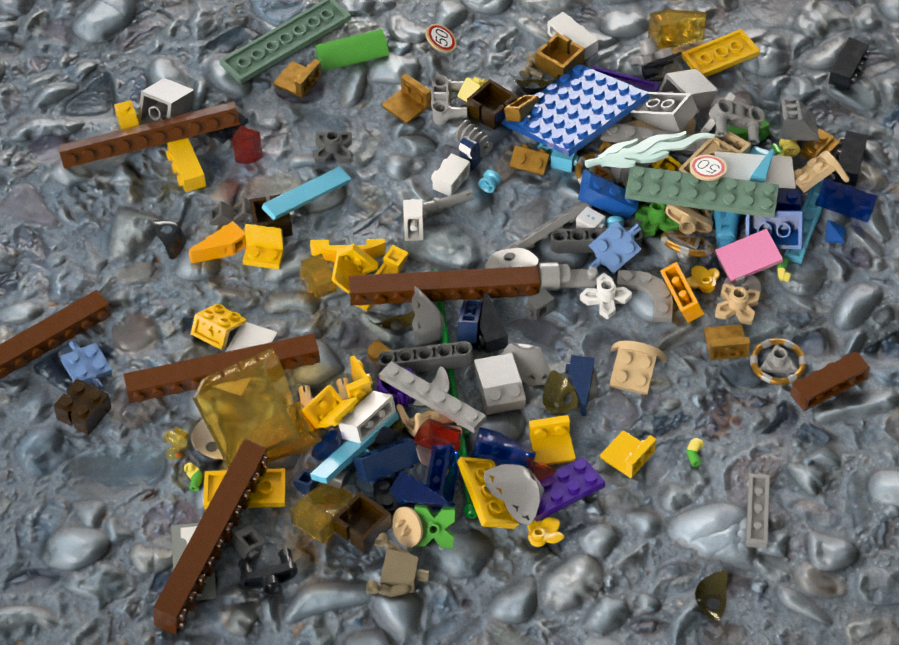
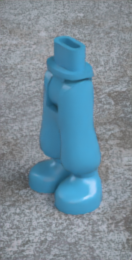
[714,210,741,249]

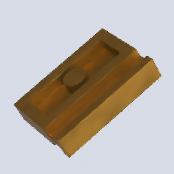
[799,128,840,160]

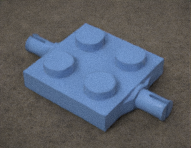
[588,221,642,274]
[60,340,112,390]

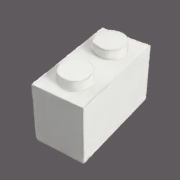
[431,153,470,196]
[403,199,423,241]

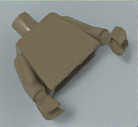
[366,533,430,597]

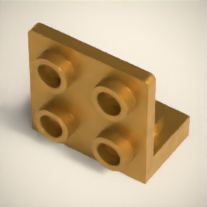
[273,59,321,98]
[382,73,431,124]
[704,324,750,361]

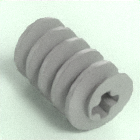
[455,120,493,157]

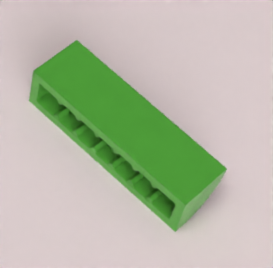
[315,29,389,72]

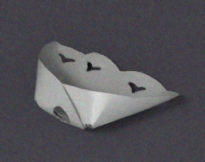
[412,286,443,347]
[500,343,551,386]
[484,464,544,525]

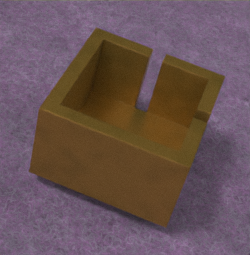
[535,33,585,79]

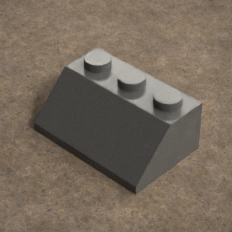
[779,97,819,141]

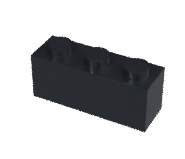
[828,37,870,90]
[832,130,868,186]

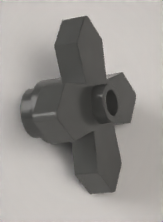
[315,130,352,164]

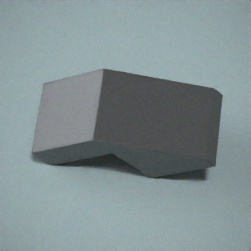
[210,198,251,226]

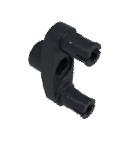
[238,548,298,595]

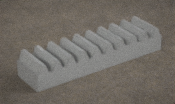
[746,473,770,549]

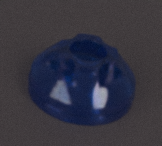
[311,429,342,461]

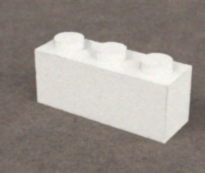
[547,12,599,61]
[339,391,396,443]

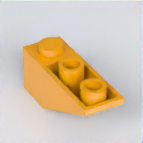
[189,221,247,263]

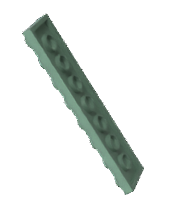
[219,0,351,84]
[625,166,779,218]

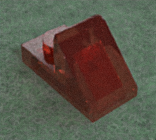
[524,455,555,481]

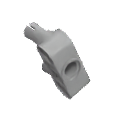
[431,75,467,125]
[709,99,765,145]

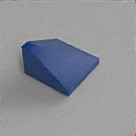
[825,220,845,244]

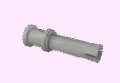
[422,189,474,218]

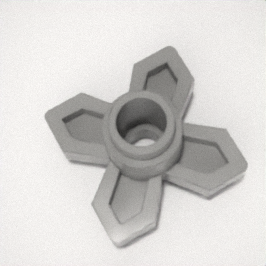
[628,37,673,65]

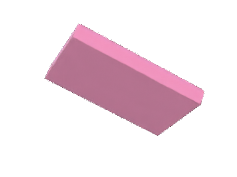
[715,229,783,283]

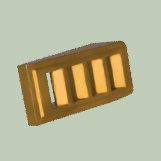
[504,95,539,122]

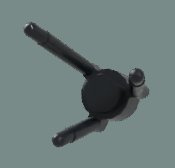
[641,52,682,82]

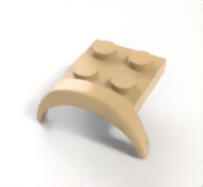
[794,151,849,193]
[609,341,668,395]
[396,404,454,438]

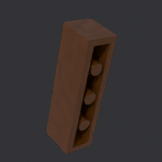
[790,351,870,411]

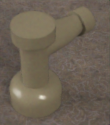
[519,53,544,80]

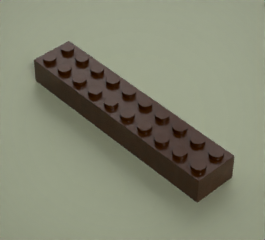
[153,439,269,635]

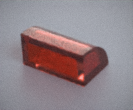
[232,126,263,164]
[414,418,461,455]

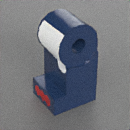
[458,136,480,172]

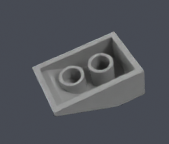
[630,92,698,133]
[474,353,526,415]

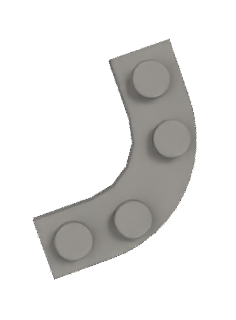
[617,270,673,323]

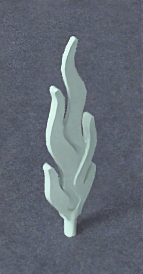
[585,131,715,168]

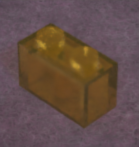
[299,253,337,299]

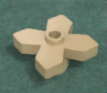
[715,284,760,325]

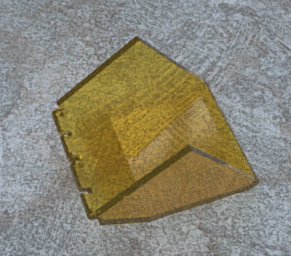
[193,349,301,468]

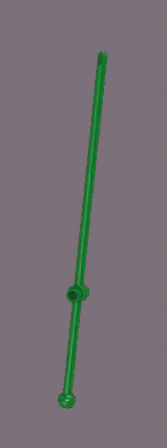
[433,269,478,519]

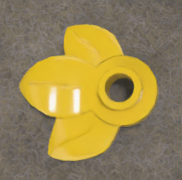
[686,266,720,293]
[527,517,565,547]

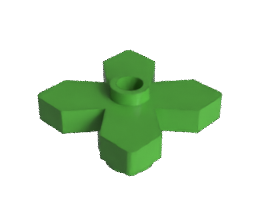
[634,202,679,237]
[414,505,456,549]

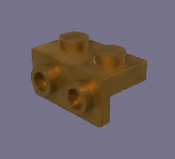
[509,144,551,176]

